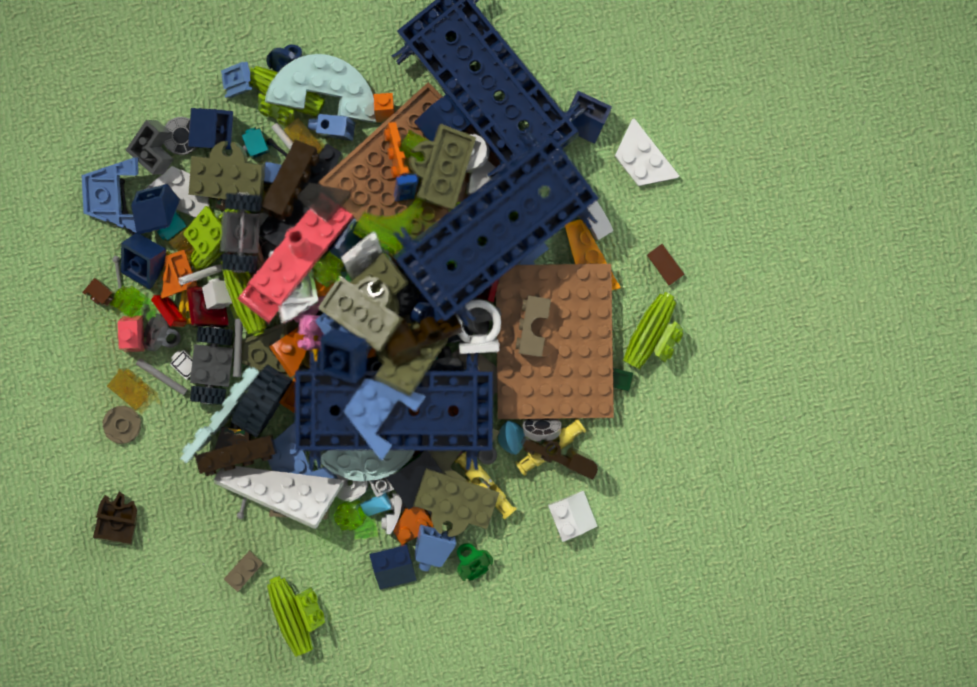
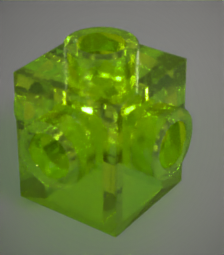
[312,252,344,288]
[110,285,144,318]
[334,500,366,531]

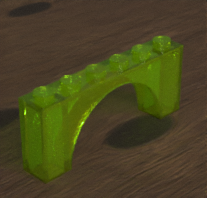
[353,130,429,255]

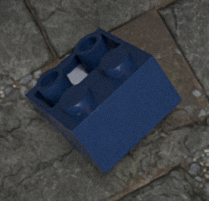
[569,91,612,144]
[188,108,234,150]
[131,184,180,235]

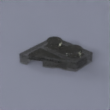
[297,183,352,222]

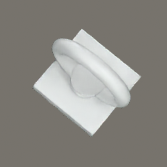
[456,300,501,354]

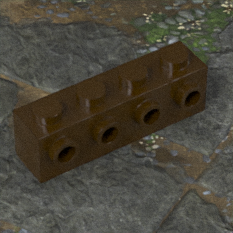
[261,139,319,222]
[195,435,277,476]

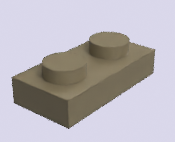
[224,550,264,592]

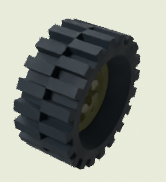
[231,365,293,437]

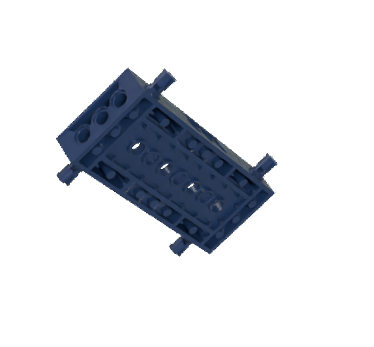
[391,0,585,178]
[393,128,599,326]
[295,351,493,470]

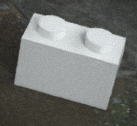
[548,491,597,542]

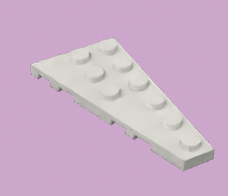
[214,466,344,529]

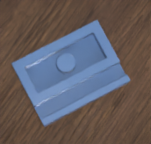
[221,62,252,98]

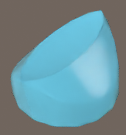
[498,421,526,455]
[360,493,391,517]

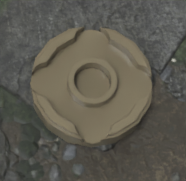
[102,406,142,444]

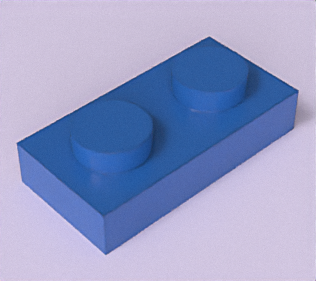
[394,174,418,202]

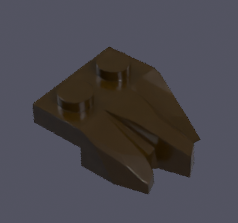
[93,491,137,546]

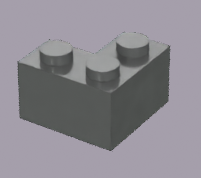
[126,120,174,174]

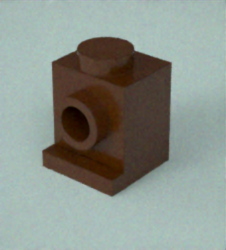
[82,278,116,307]

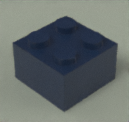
[320,328,367,383]

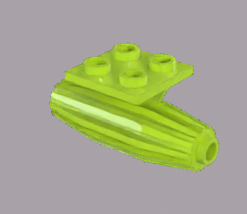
[248,66,325,127]
[183,206,251,270]
[221,262,267,337]
[623,292,684,370]
[267,575,325,657]

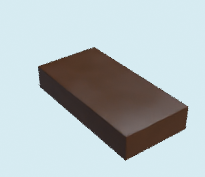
[646,244,685,286]

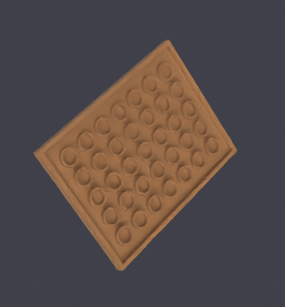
[318,82,500,267]
[496,264,614,419]

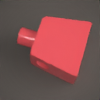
[118,315,145,352]

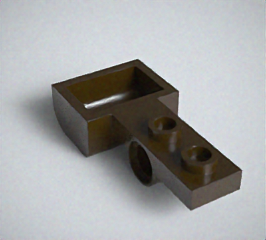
[384,314,463,366]
[521,437,598,480]

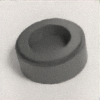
[478,447,497,465]

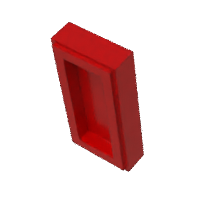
[151,295,187,327]

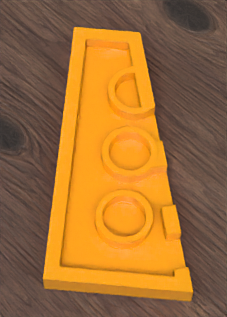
[565,219,621,290]

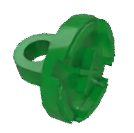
[457,543,493,581]

